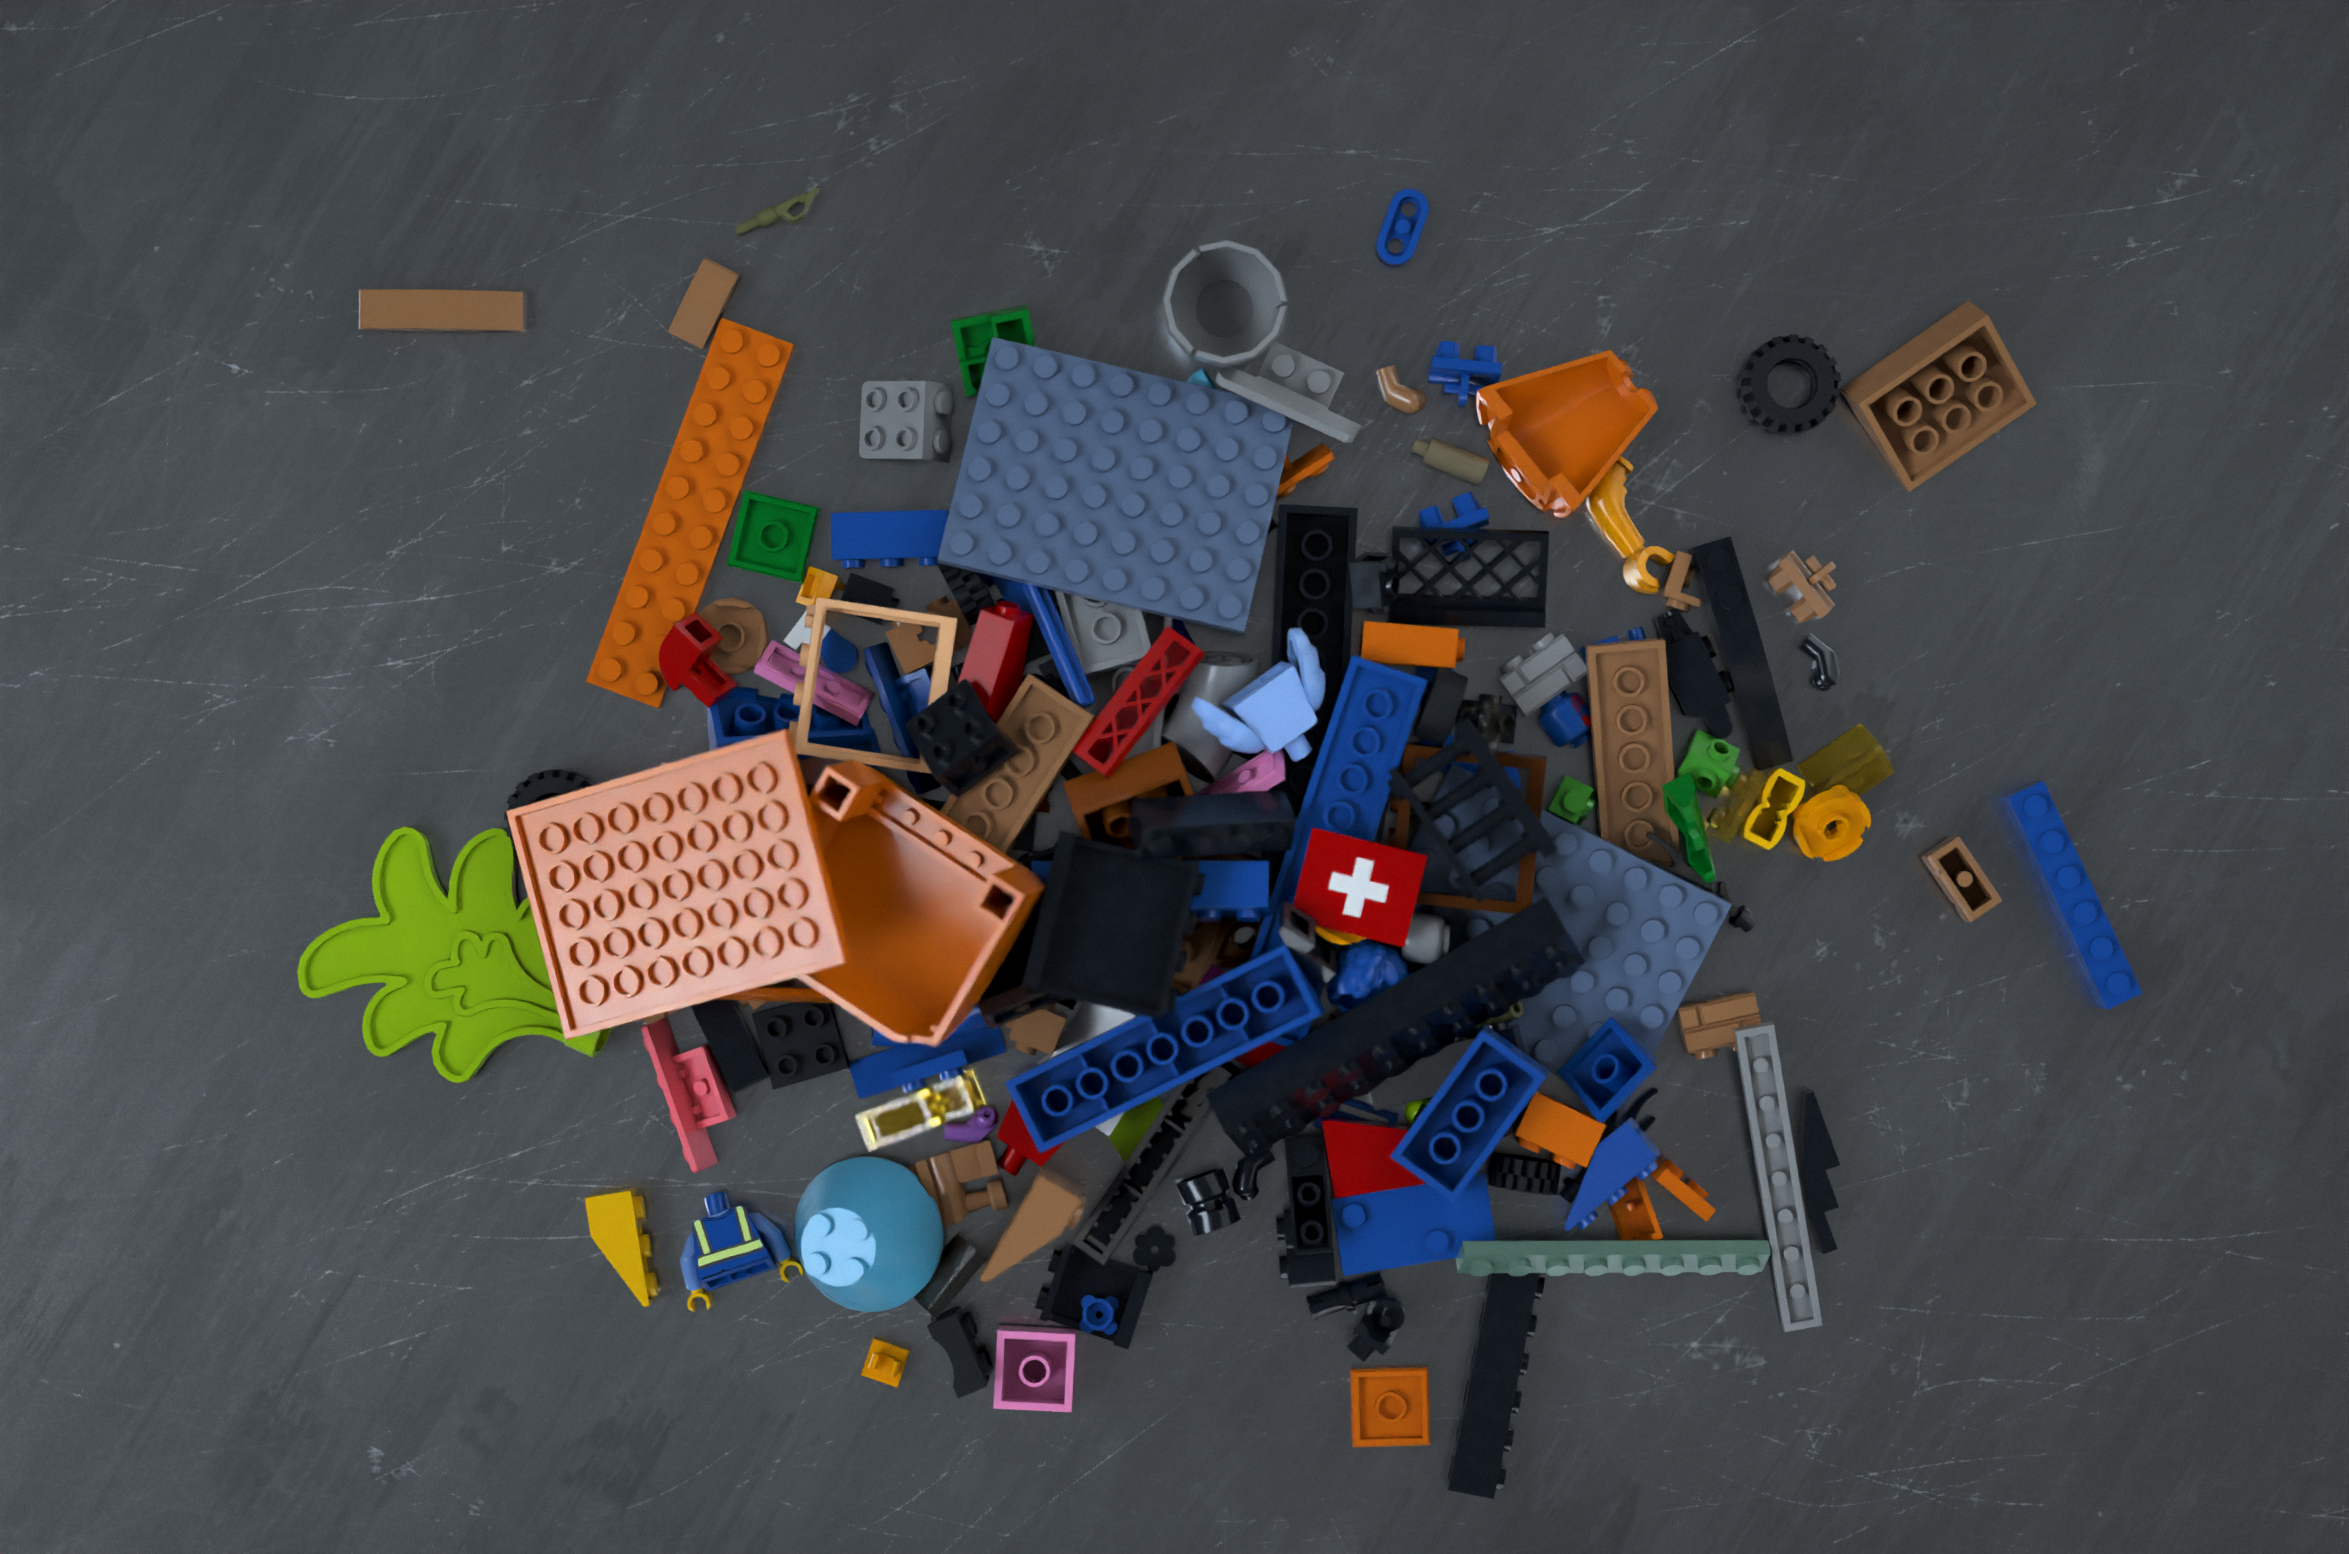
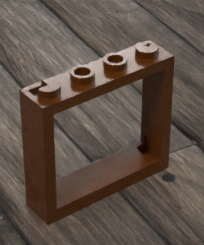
[1387,741,1547,914]

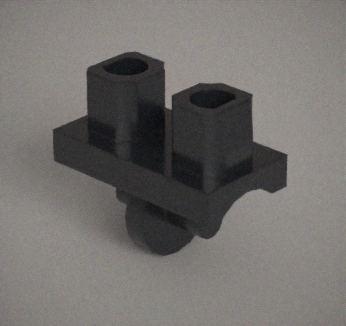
[1347,1297,1406,1362]

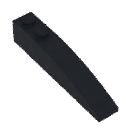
[1688,536,1793,772]
[1072,1061,1240,1265]

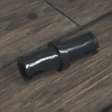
[1306,1273,1388,1321]

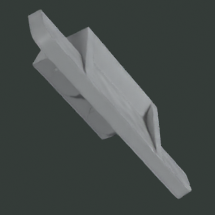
[1215,342,1362,443]

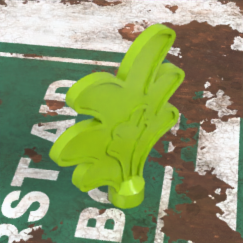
[297,826,613,1083]

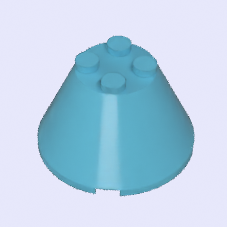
[794,1156,944,1312]

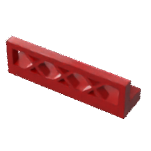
[1072,626,1205,779]

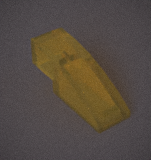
[855,1070,985,1152]

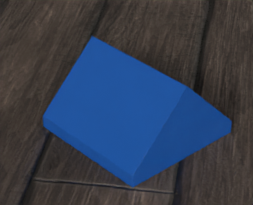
[1557,1017,1657,1123]

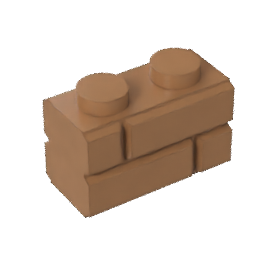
[1920,835,2003,922]
[1676,991,1761,1060]

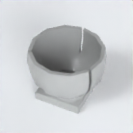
[1161,240,1289,368]

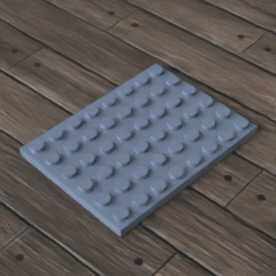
[937,337,1294,635]
[1366,763,1732,1110]

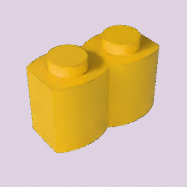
[1739,768,1805,850]

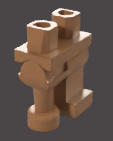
[907,1137,1009,1228]

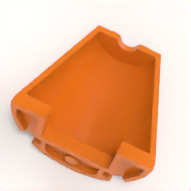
[1476,350,1659,518]

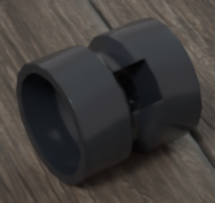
[1176,1167,1241,1236]

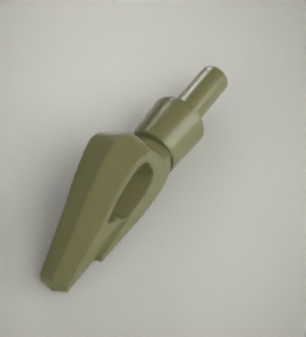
[734,186,819,235]

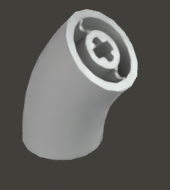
[1162,651,1260,784]

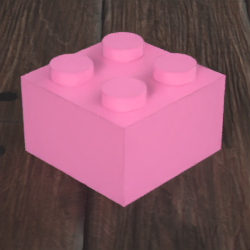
[993,1325,1076,1412]

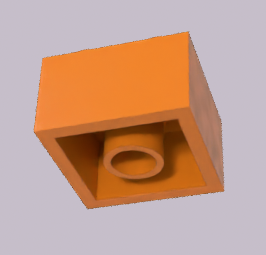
[1510,1091,1606,1170]

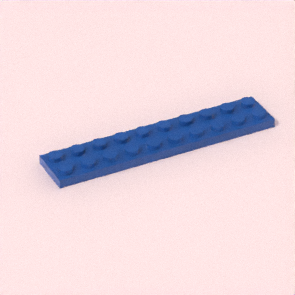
[1249,654,1427,1047]

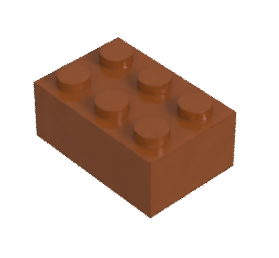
[1063,741,1194,850]

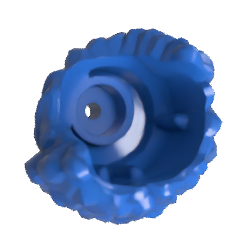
[1327,939,1411,1013]

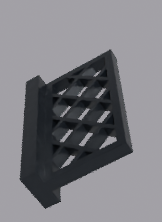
[1388,526,1549,628]

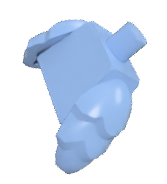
[1191,628,1326,761]

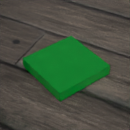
[726,490,821,583]

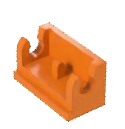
[1607,1176,1664,1241]

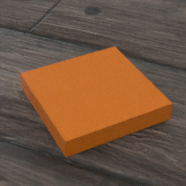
[1350,1366,1430,1447]

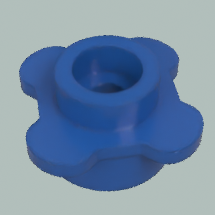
[1079,1295,1119,1335]

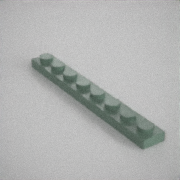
[1456,1240,1771,1277]

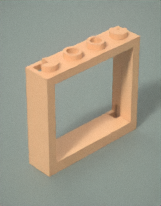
[789,597,958,774]

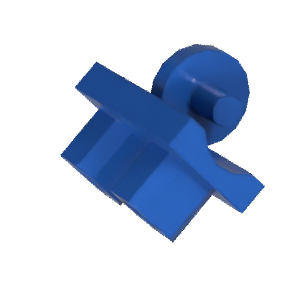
[1428,341,1502,406]
[1419,492,1490,561]

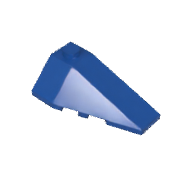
[707,687,872,761]

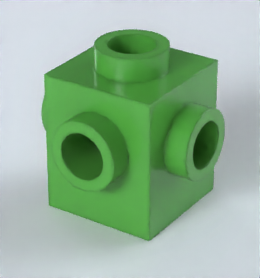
[1675,729,1741,798]

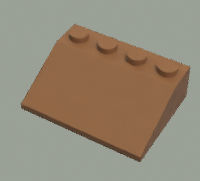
[1841,300,2037,492]
[979,1163,1087,1283]

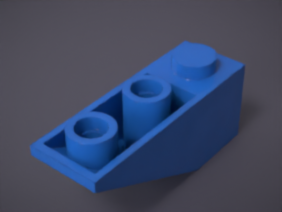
[1564,1117,1661,1231]

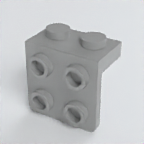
[859,381,954,463]

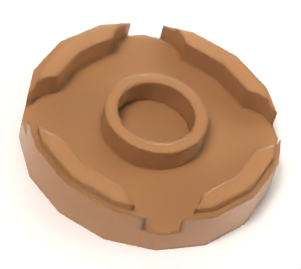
[699,598,770,675]

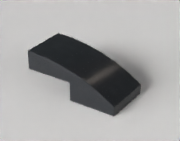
[1279,901,1337,983]

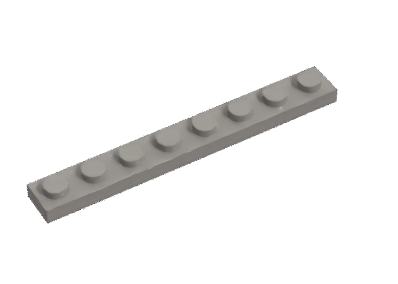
[1733,1021,1823,1332]

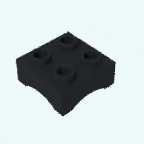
[752,1002,849,1090]
[927,1305,993,1399]

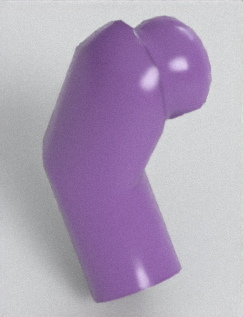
[944,1106,998,1143]

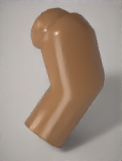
[1376,365,1427,414]

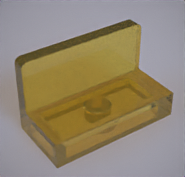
[1798,724,1895,797]

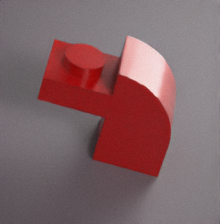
[659,612,737,708]

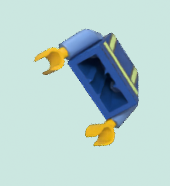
[680,1192,803,1312]

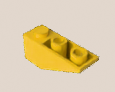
[585,1187,658,1307]

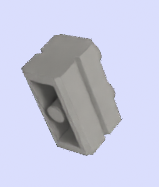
[1497,632,1587,717]

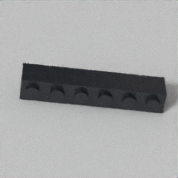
[1446,1273,1545,1499]

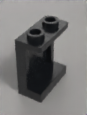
[1035,1242,1153,1349]

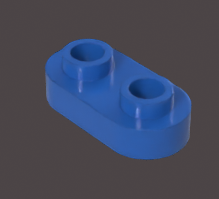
[1376,189,1429,266]

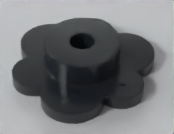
[1133,1226,1176,1272]

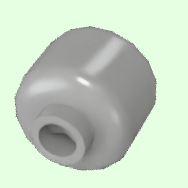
[1393,912,1450,965]

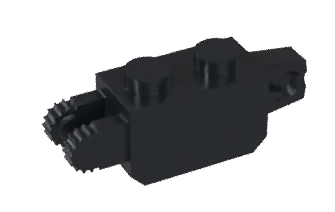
[1655,608,1734,739]

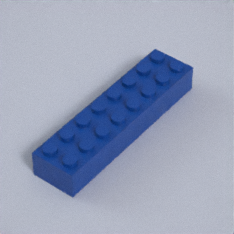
[1005,943,1325,1153]

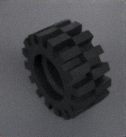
[937,563,996,626]
[1488,1153,1561,1195]

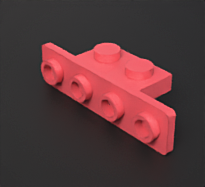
[641,1018,736,1173]

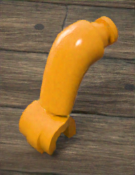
[1584,456,1675,594]

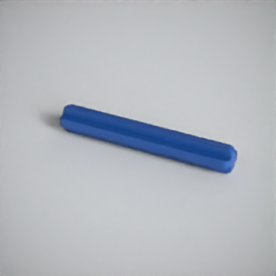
[1020,582,1095,709]

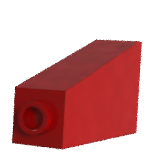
[958,601,1034,725]
[1320,1116,1427,1199]

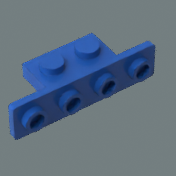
[863,642,941,795]
[849,1026,1007,1099]

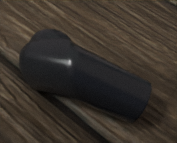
[1232,1150,1276,1201]

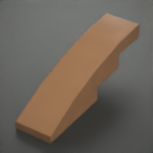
[359,289,523,332]

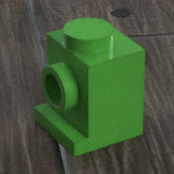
[1545,775,1596,826]

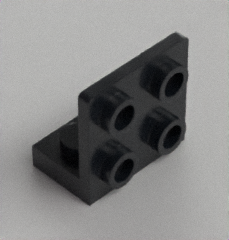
[905,679,1020,798]

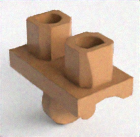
[1767,550,1837,624]

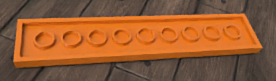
[586,317,795,709]

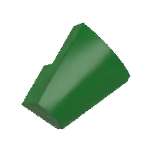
[950,304,1036,397]
[1662,773,1716,884]

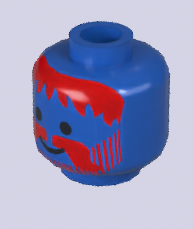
[1538,690,1592,749]

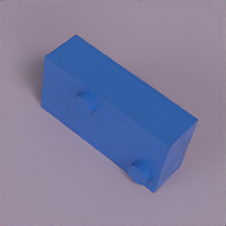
[1390,1025,1549,1203]
[1330,1170,1496,1276]

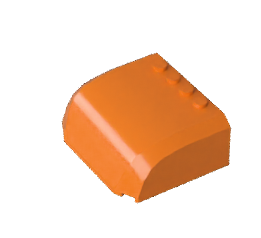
[797,759,1046,1046]

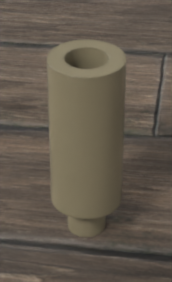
[1411,437,1490,486]

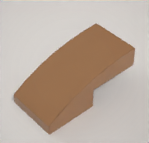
[668,257,740,349]

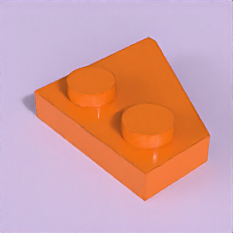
[1650,1158,1716,1222]

